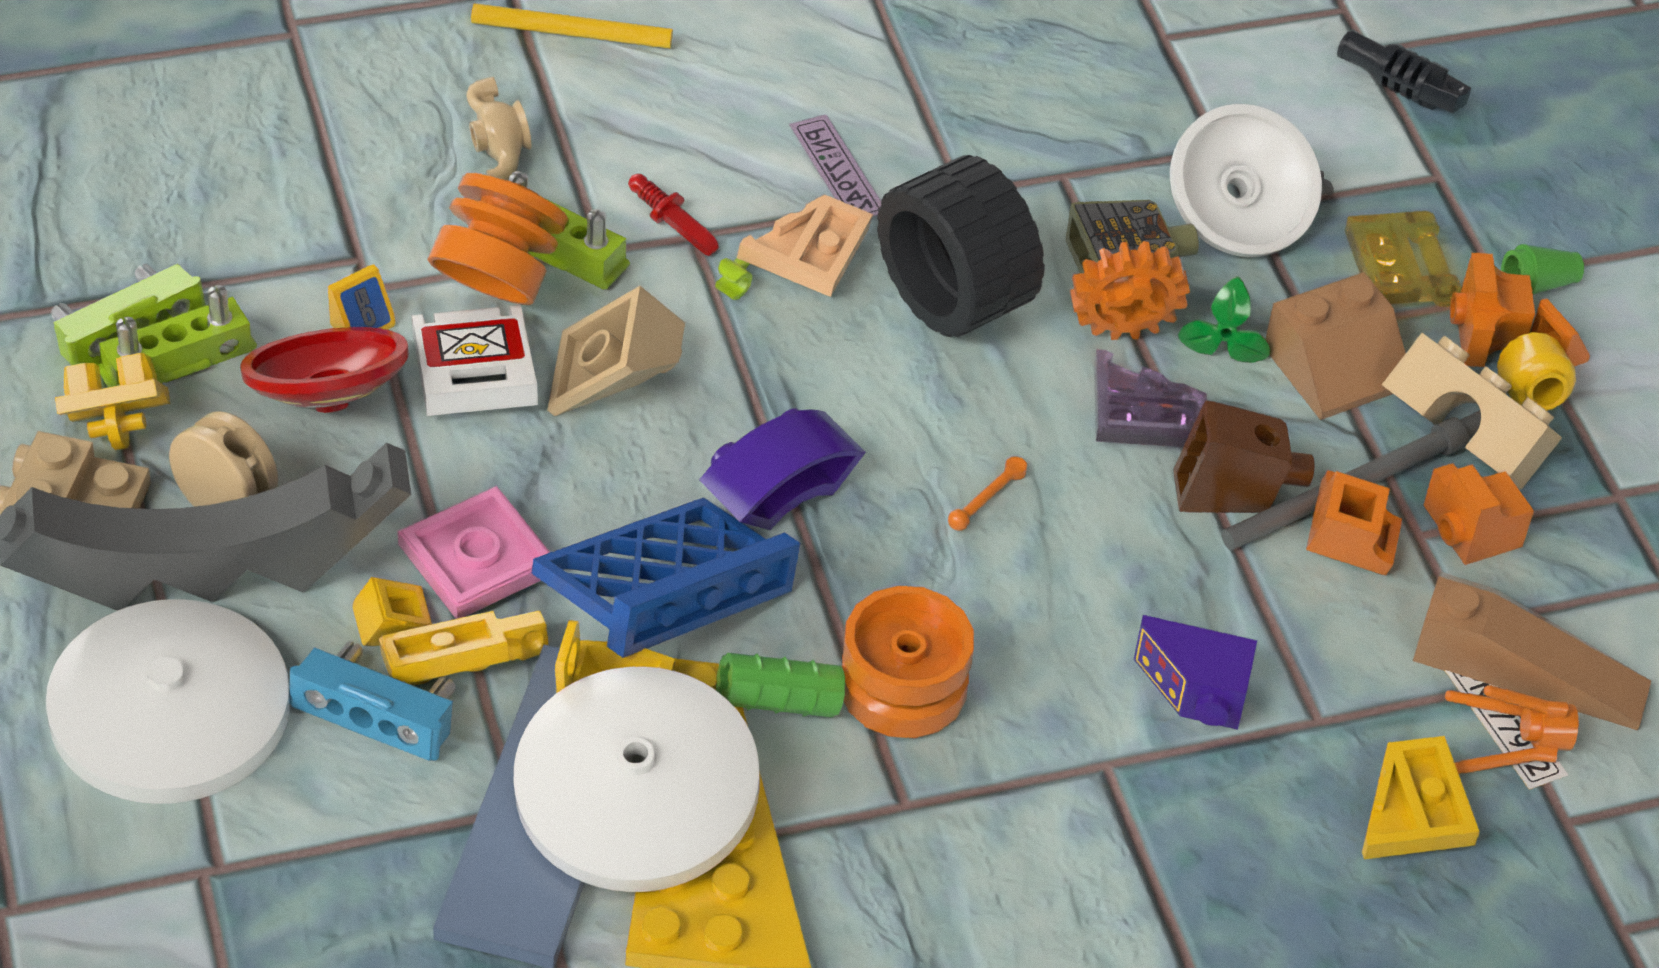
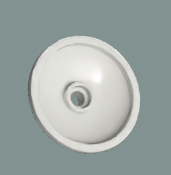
[1170,104,1322,257]

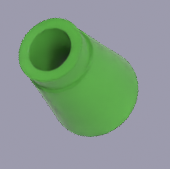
[1501,244,1584,294]

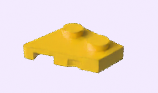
[1362,736,1480,859]

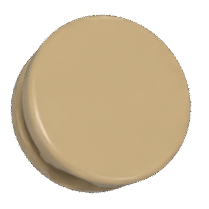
[169,411,278,506]

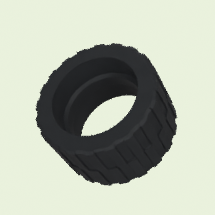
[877,155,1045,337]

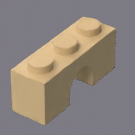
[1382,333,1562,490]

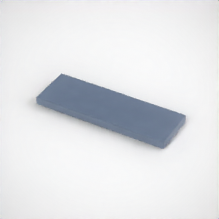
[433,645,585,968]

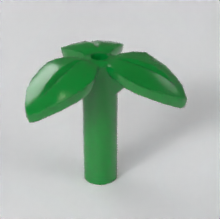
[1178,276,1270,363]

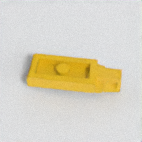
[379,610,549,685]

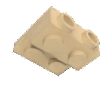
[0,431,151,515]

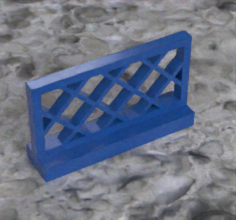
[531,497,801,658]

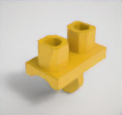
[55,353,171,450]

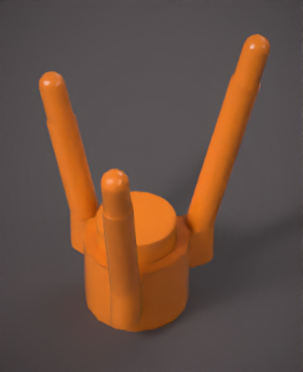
[1445,685,1579,774]

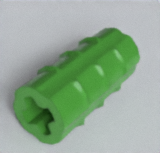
[716,653,845,717]

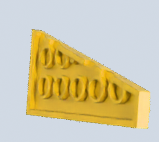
[625,658,811,968]

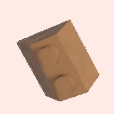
[1265,272,1406,420]

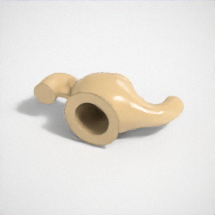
[466,77,532,181]

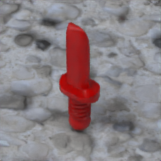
[628,173,719,256]

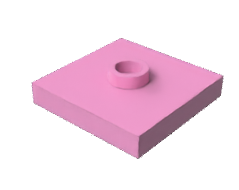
[398,486,550,619]

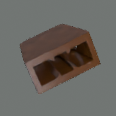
[1173,400,1315,513]

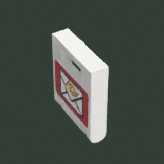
[412,305,538,416]

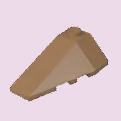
[1413,572,1651,730]

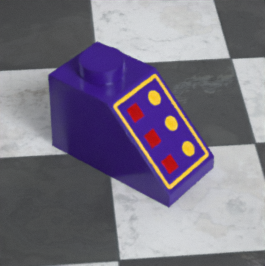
[1134,615,1258,730]

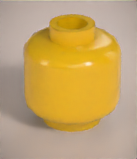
[1497,332,1576,411]

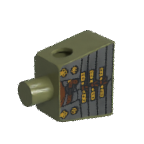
[1065,200,1199,273]

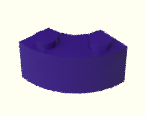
[699,408,866,530]

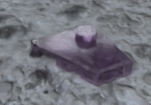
[1094,349,1207,447]

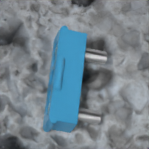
[289,641,456,761]

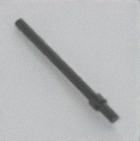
[1221,410,1481,550]

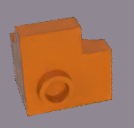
[1450,253,1535,367]
[1423,463,1534,565]
[1306,470,1402,576]

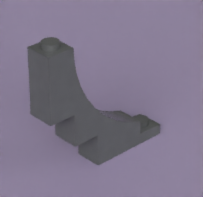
[0,442,411,611]

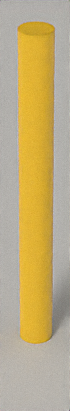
[471,3,673,49]

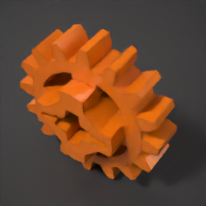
[1070,241,1190,340]

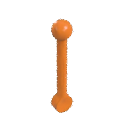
[948,456,1027,531]

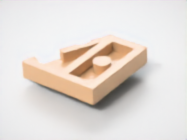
[737,194,873,297]

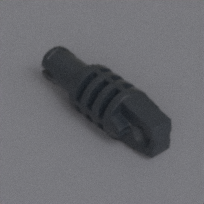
[1337,30,1471,113]

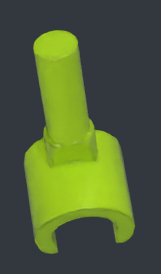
[715,258,752,300]

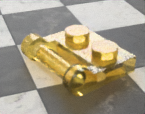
[1345,211,1462,307]

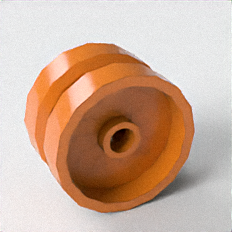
[841,586,974,738]

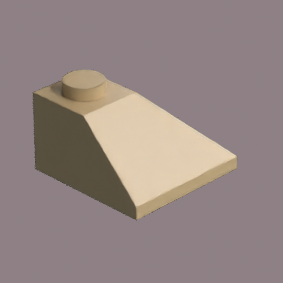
[547,286,685,416]

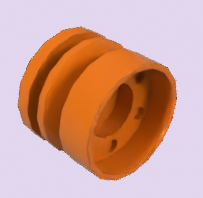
[427,173,568,305]

